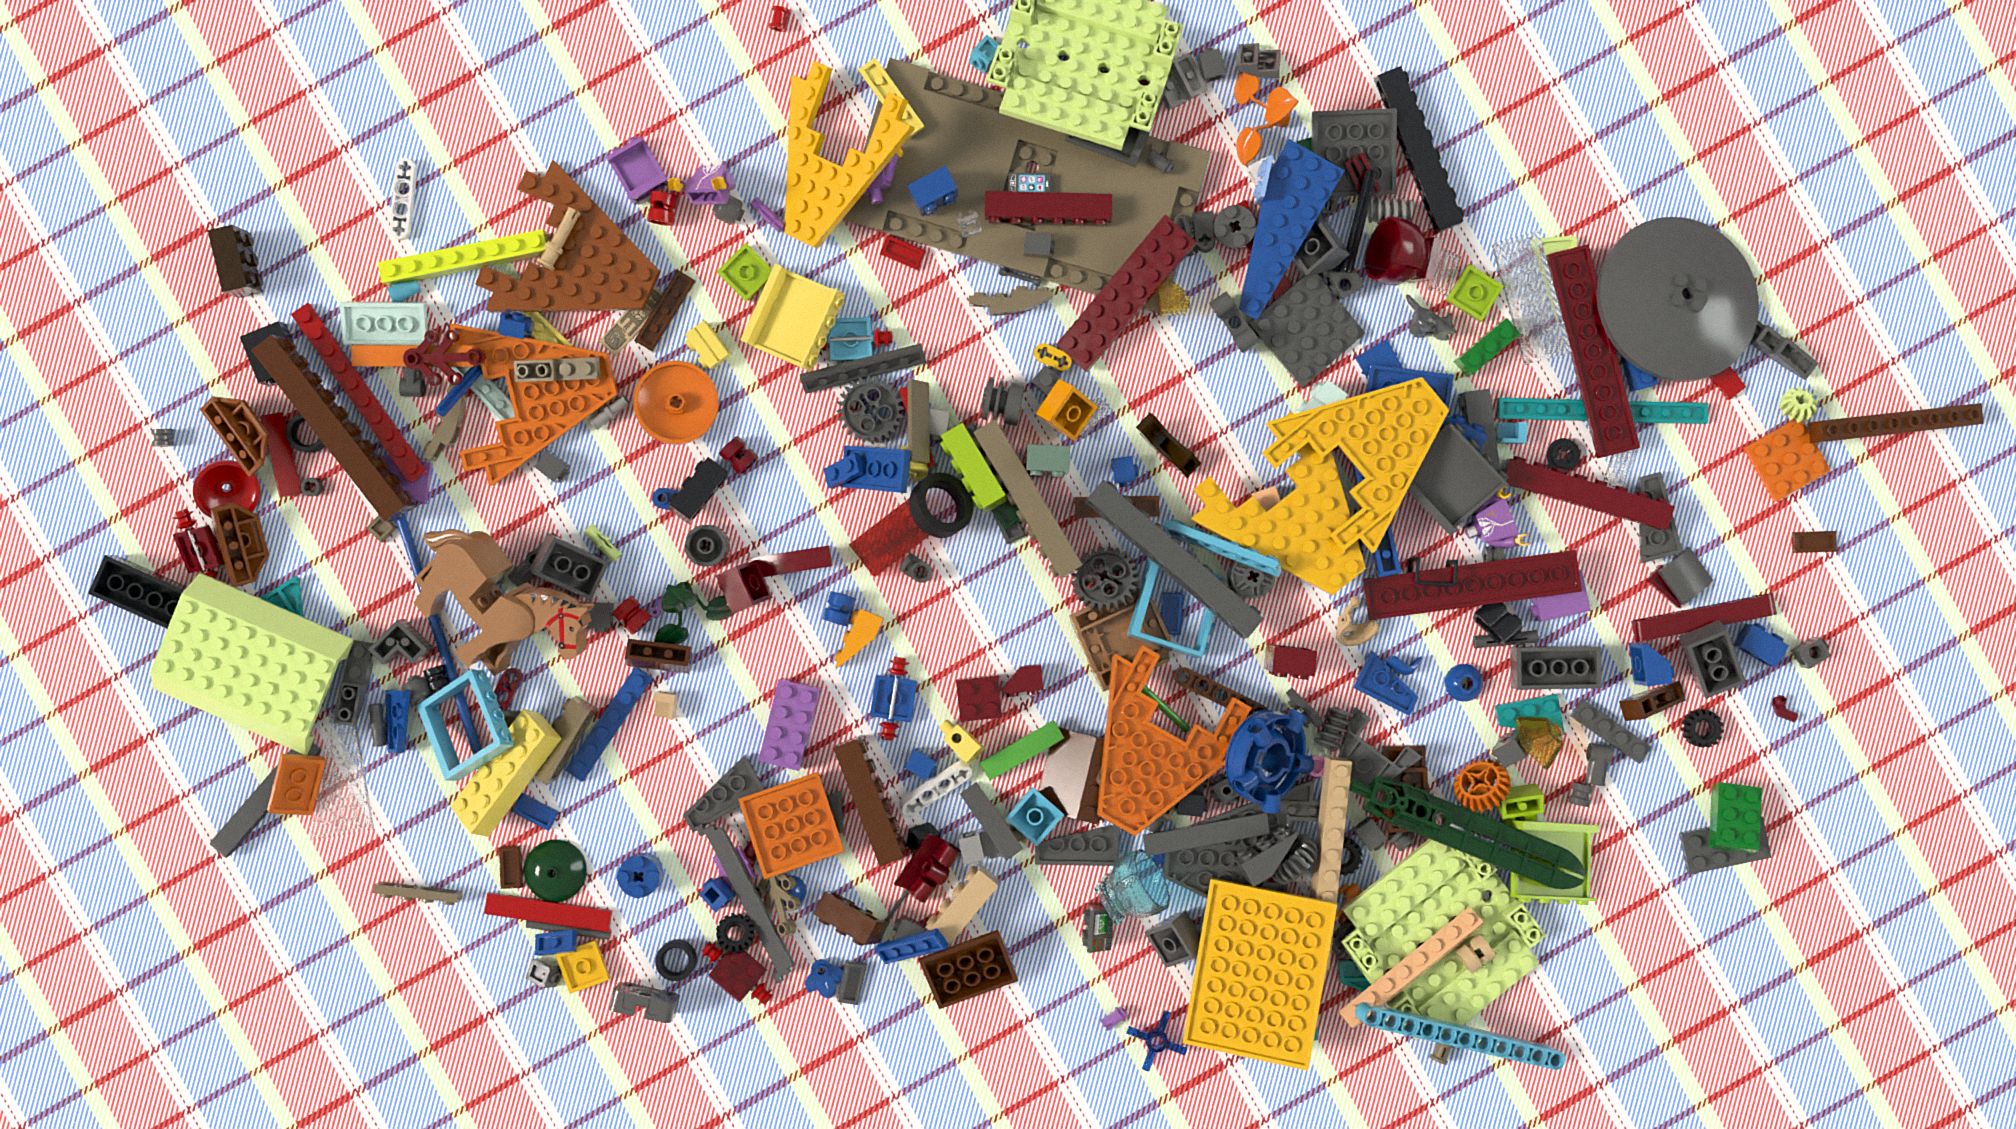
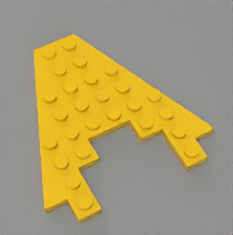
[1262,377,1449,553]
[1191,411,1366,596]

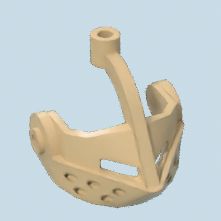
[1336,596,1379,646]

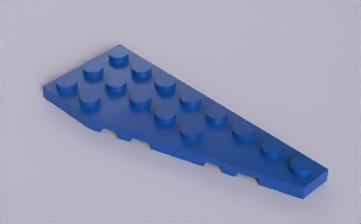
[1239,139,1345,320]

